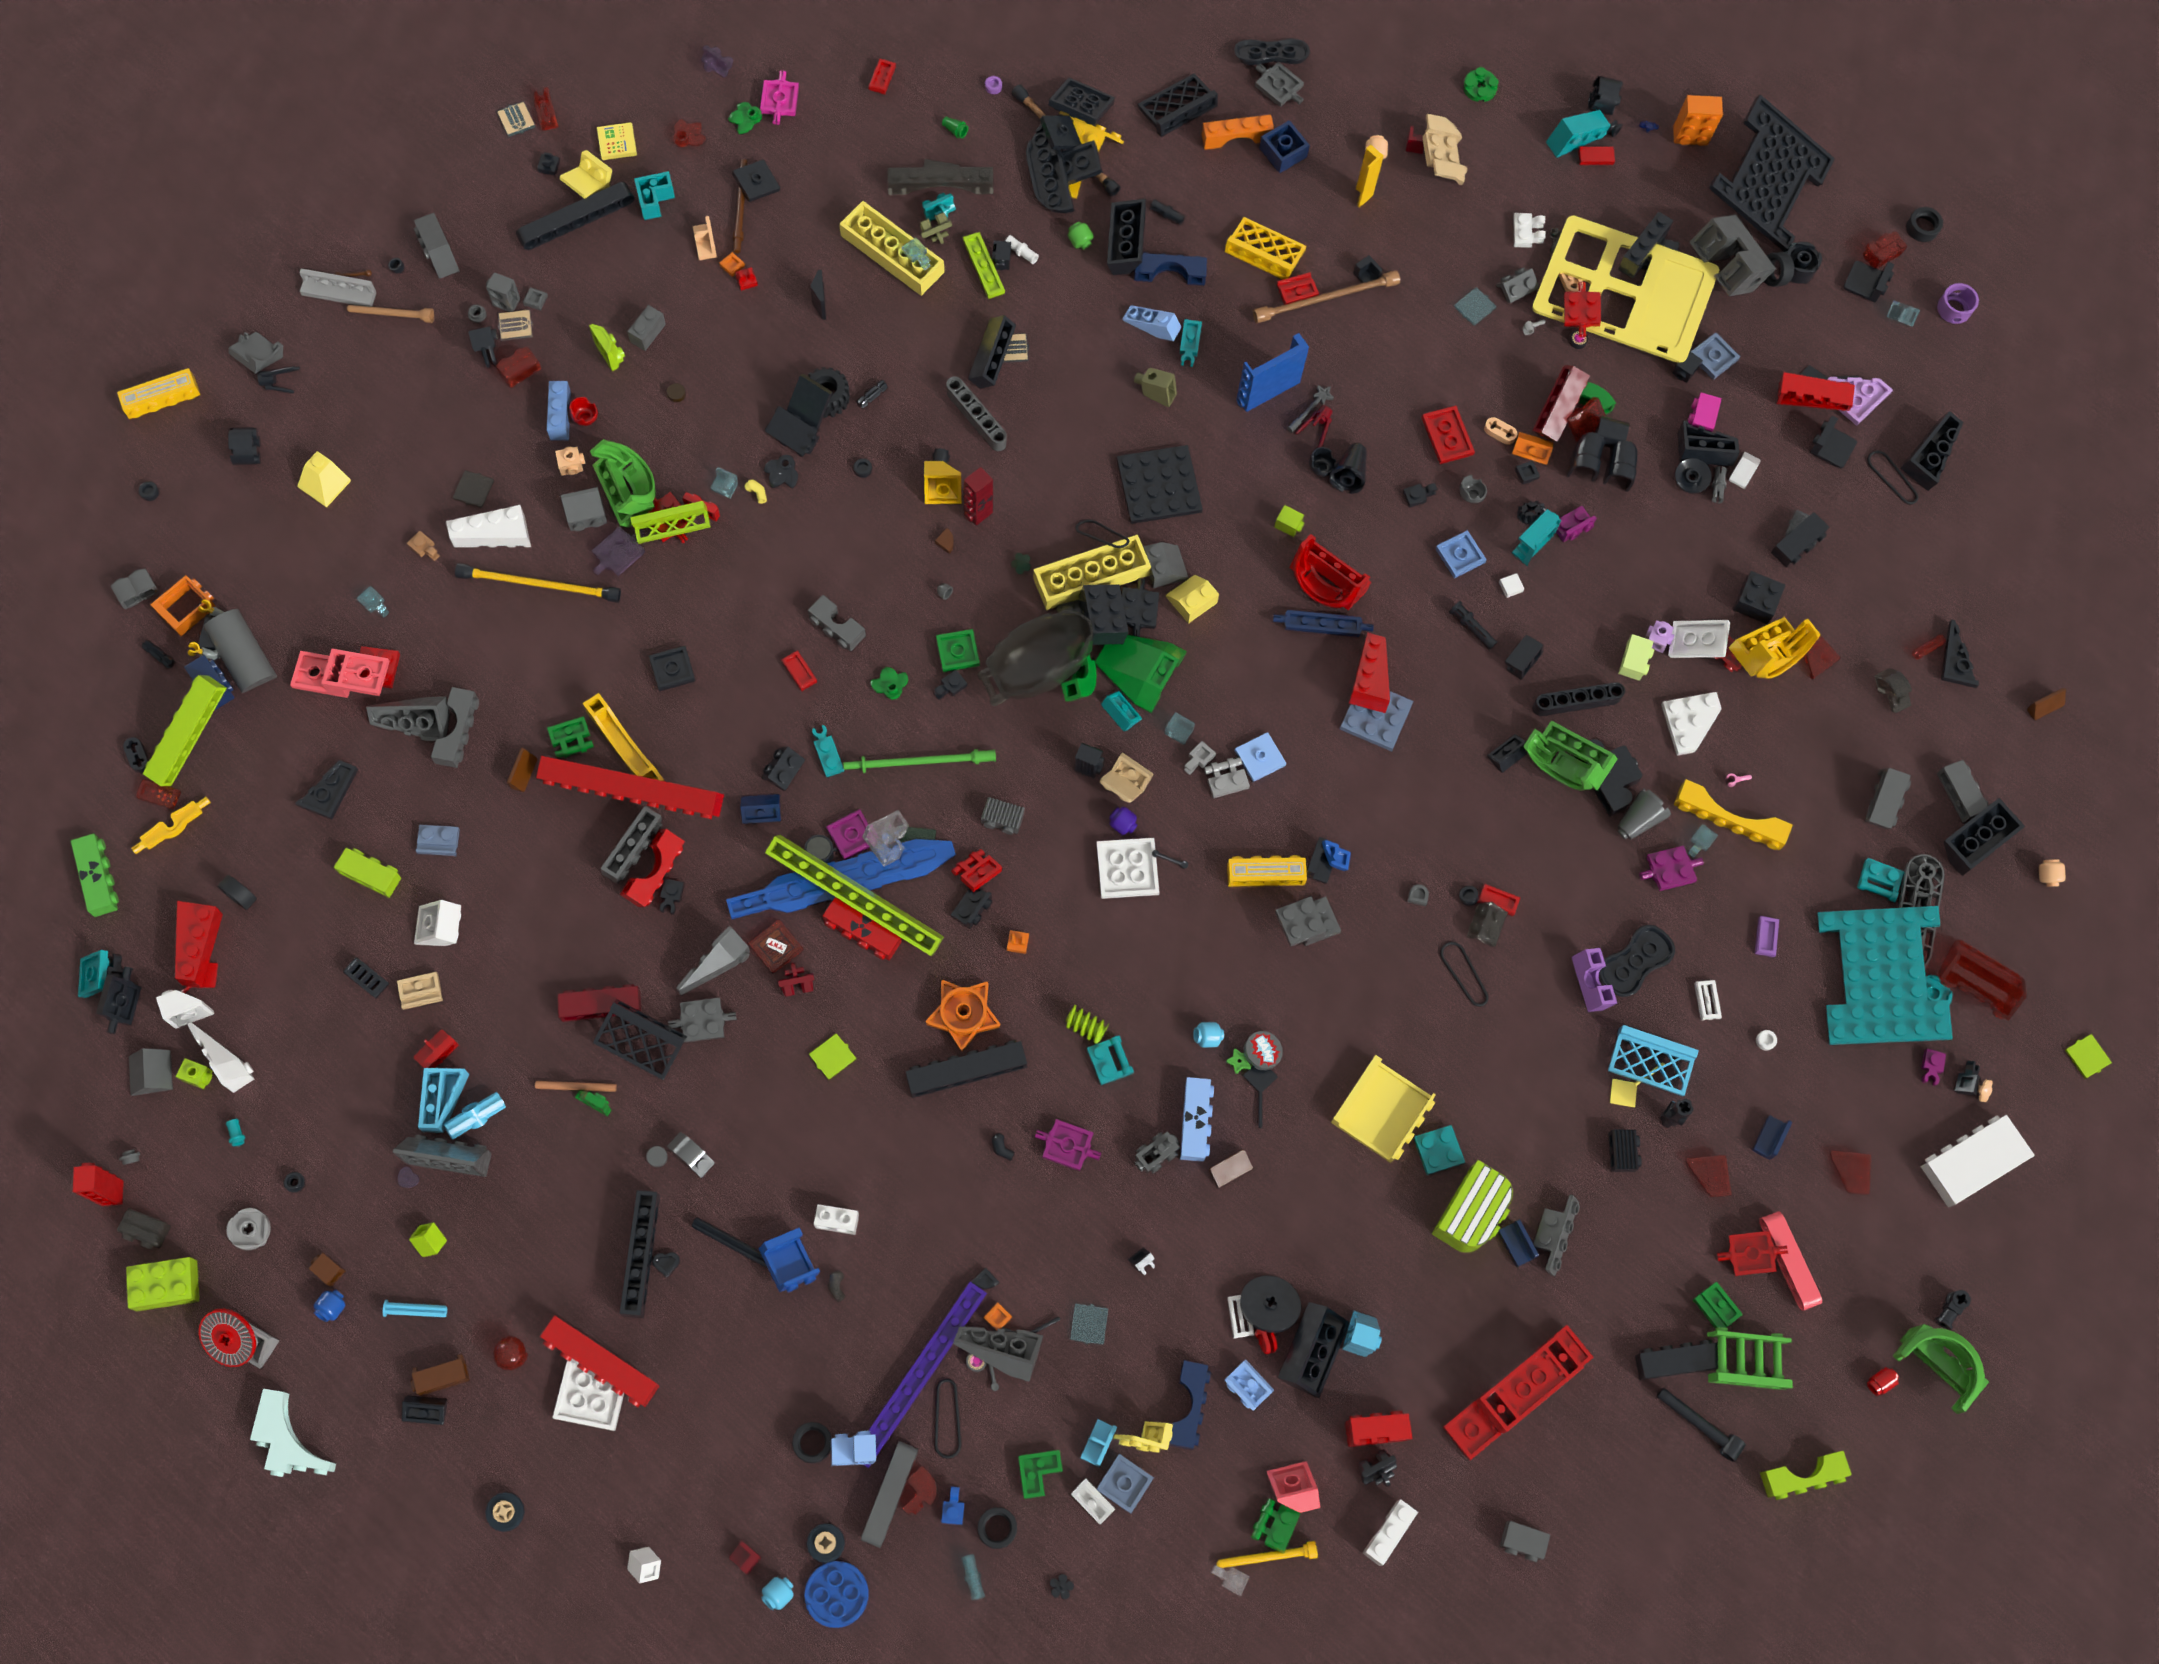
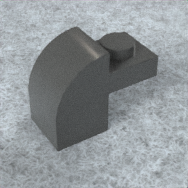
[667,1131,715,1178]

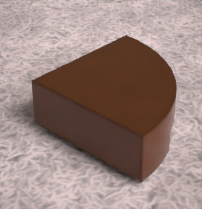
[935,528,954,554]

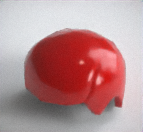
[569,397,598,426]

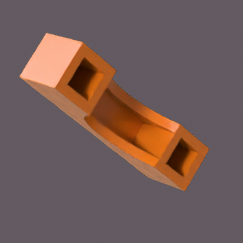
[1201,115,1274,150]

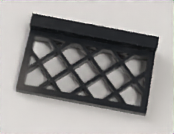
[1138,73,1218,137]
[593,999,688,1080]

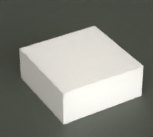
[1499,573,1524,598]

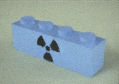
[1180,1077,1214,1162]

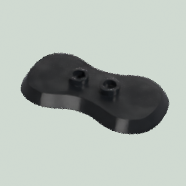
[1234,38,1310,65]
[1599,925,1675,997]

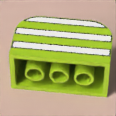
[1432,1160,1513,1253]

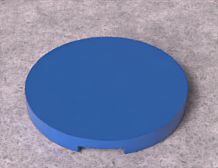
[805,1561,869,1628]

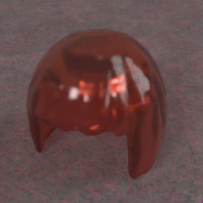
[493,1336,529,1371]

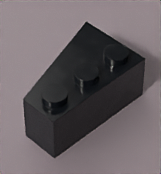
[1677,420,1739,466]

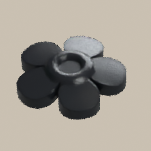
[1050,1574,1074,1600]

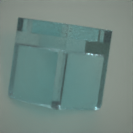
[1887,300,1920,327]
[711,467,739,498]
[1165,712,1195,744]

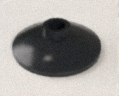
[1675,458,1712,493]

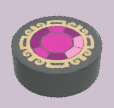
[966,1353,987,1372]

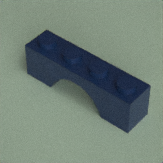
[1134,252,1207,286]
[1169,1360,1211,1450]

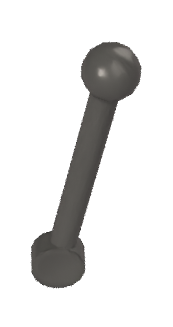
[988,1364,999,1391]

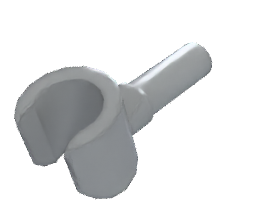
[1522,319,1545,335]

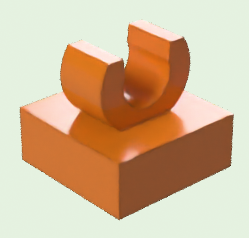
[1007,930,1029,954]

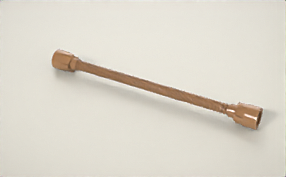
[1253,270,1400,323]

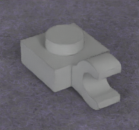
[1184,741,1216,775]

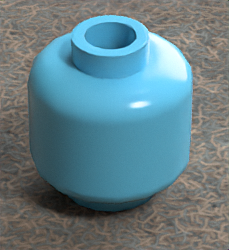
[1193,1022,1224,1048]
[761,1577,793,1610]

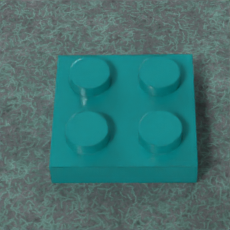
[78,950,109,998]
[1413,1125,1465,1175]

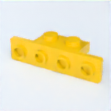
[1059,111,1124,152]

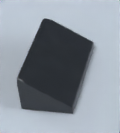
[1487,734,1528,773]
[402,1395,448,1425]

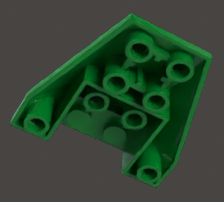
[1095,635,1187,713]

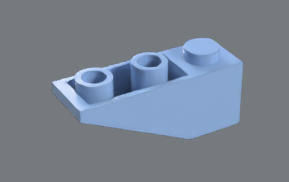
[1122,305,1181,341]

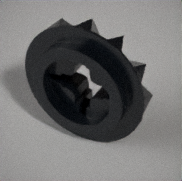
[1517,500,1546,524]

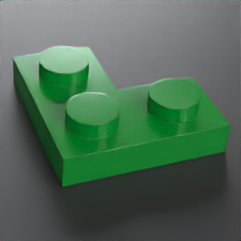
[1018,1450,1063,1499]

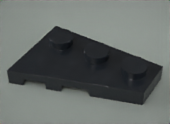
[295,760,358,820]

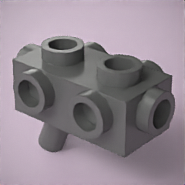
[1134,1131,1180,1173]

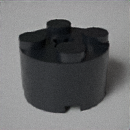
[1588,76,1623,115]
[1787,242,1822,284]
[228,427,261,465]

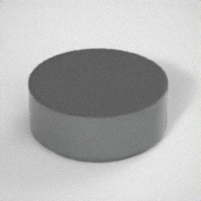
[647,1146,668,1167]

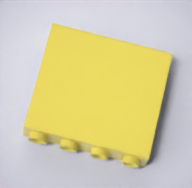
[1331,1055,1436,1163]

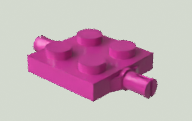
[760,70,799,125]

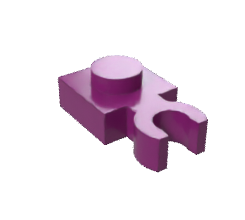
[1921,1049,1946,1086]

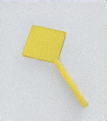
[1610,1062,1665,1108]

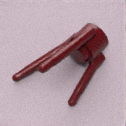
[1295,405,1333,448]

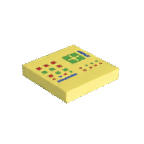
[597,122,637,160]

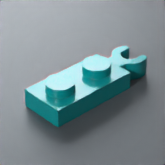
[1180,319,1202,367]
[812,725,844,778]

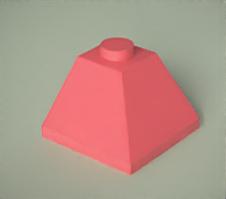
[1267,1461,1320,1513]

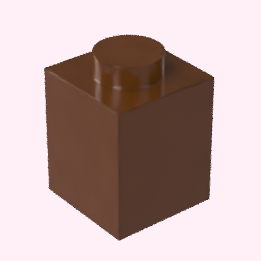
[308,1253,346,1287]

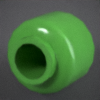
[1068,222,1094,250]

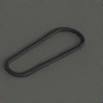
[1867,451,1919,504]
[1075,519,1130,548]
[1440,942,1489,1007]
[935,1379,962,1459]

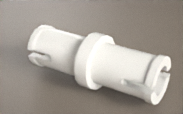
[1006,235,1039,264]

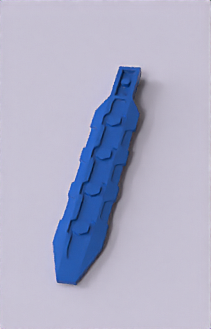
[726,839,956,919]

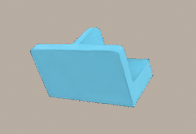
[1080,1419,1117,1467]

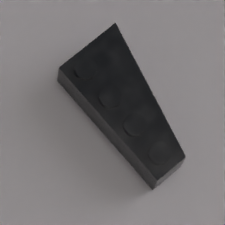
[1901,411,1963,491]

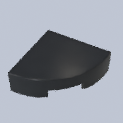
[971,1268,1000,1289]

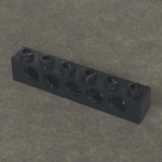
[620,1190,660,1319]

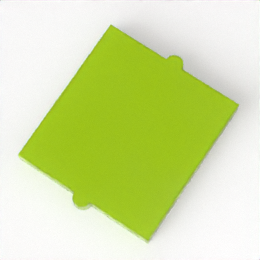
[809,1033,856,1080]
[2065,1034,2112,1079]

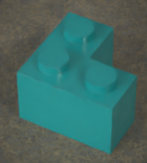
[634,171,675,220]

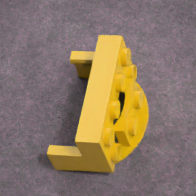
[1729,617,1821,679]

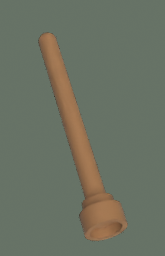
[347,305,434,323]

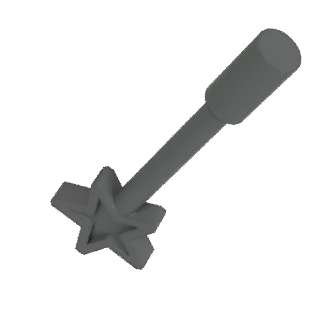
[1287,385,1334,433]

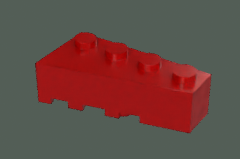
[1777,372,1855,411]
[1349,633,1390,713]
[175,901,223,988]

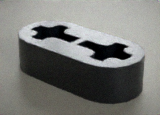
[123,737,149,773]

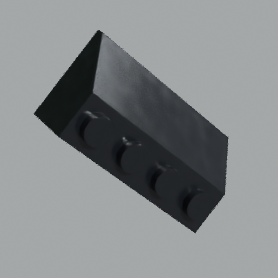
[1107,199,1146,275]
[1943,798,2025,876]
[1278,1302,1350,1398]

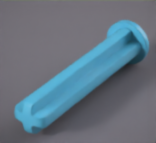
[383,1300,448,1317]

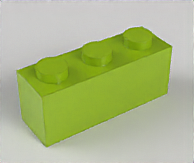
[334,848,401,898]

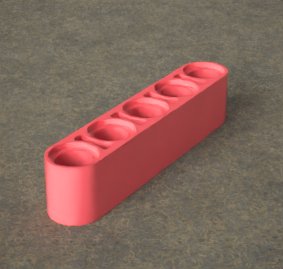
[1759,1211,1822,1311]

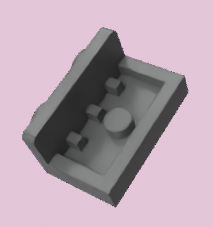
[1496,267,1540,303]

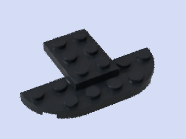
[1026,125,1103,213]

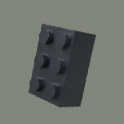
[1079,584,1128,645]

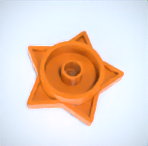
[926,980,1000,1052]

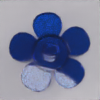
[1639,121,1659,132]

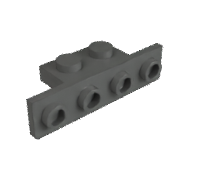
[1533,1195,1580,1276]

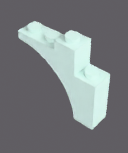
[250,1389,336,1477]

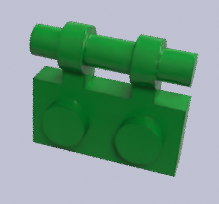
[547,716,594,759]
[1251,1498,1300,1554]

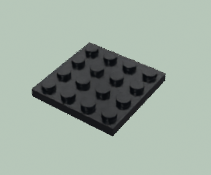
[1117,445,1203,524]

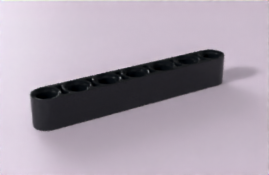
[516,182,635,250]

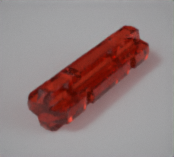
[1912,634,1946,659]

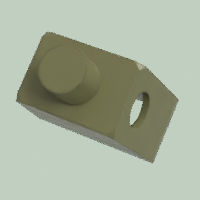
[1134,368,1177,407]

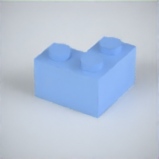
[831,1431,876,1466]

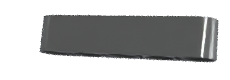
[946,376,1007,451]
[861,1441,919,1548]

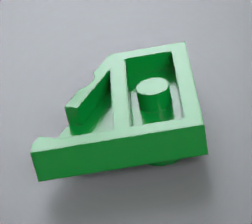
[575,1091,612,1117]

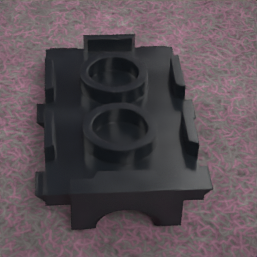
[765,406,820,457]

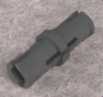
[1712,466,1727,503]

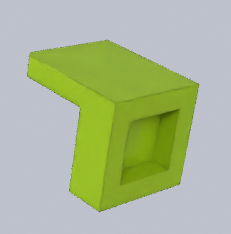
[409,1222,447,1257]

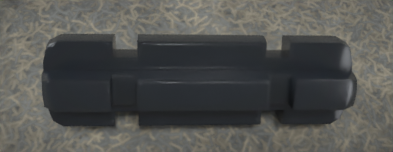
[857,380,888,408]
[141,640,175,668]

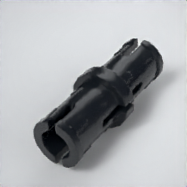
[1150,199,1186,225]

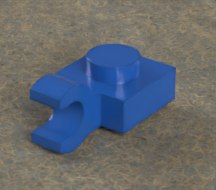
[941,1487,964,1525]

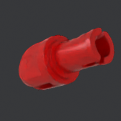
[1254,1329,1277,1354]

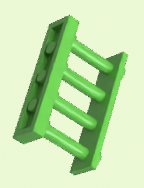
[1707,1327,1793,1390]

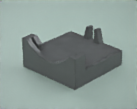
[229,332,283,374]

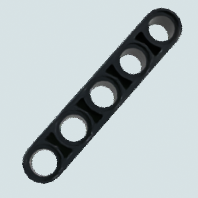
[1532,682,1625,716]

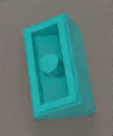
[1101,691,1142,731]

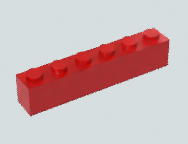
[540,1316,659,1407]

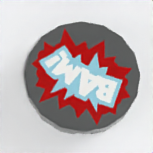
[1244,1031,1283,1071]

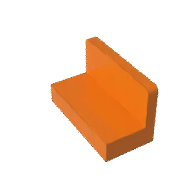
[1512,432,1553,465]

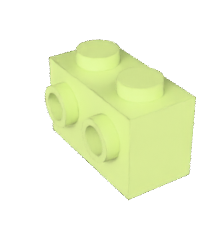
[1618,634,1654,681]

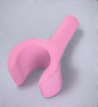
[1726,773,1752,787]

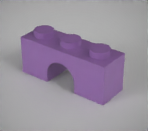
[1571,948,1617,1012]

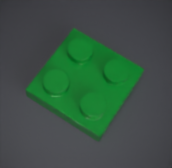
[936,629,980,672]

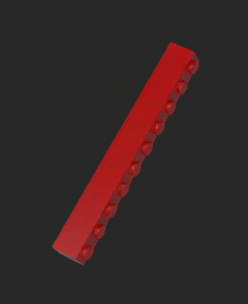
[536,756,724,819]

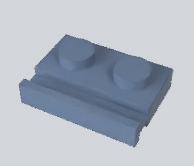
[416,825,460,856]

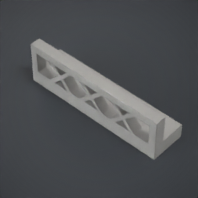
[300,268,377,307]

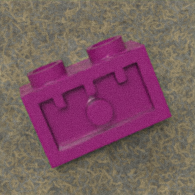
[1556,506,1597,542]

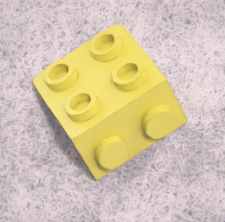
[1113,1421,1173,1453]

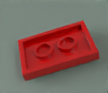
[1422,406,1475,464]

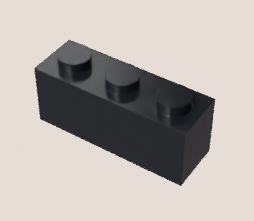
[1771,512,1829,568]

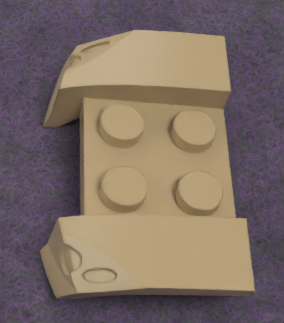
[1422,114,1467,185]

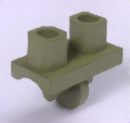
[920,212,952,244]

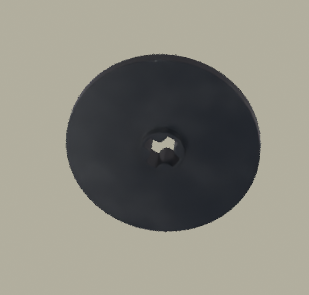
[1240,1276,1301,1333]

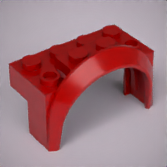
[1289,534,1372,610]

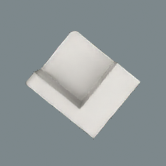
[627,1547,661,1583]

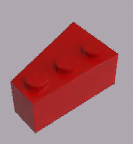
[1345,1410,1413,1447]

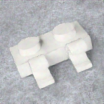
[1513,213,1545,247]

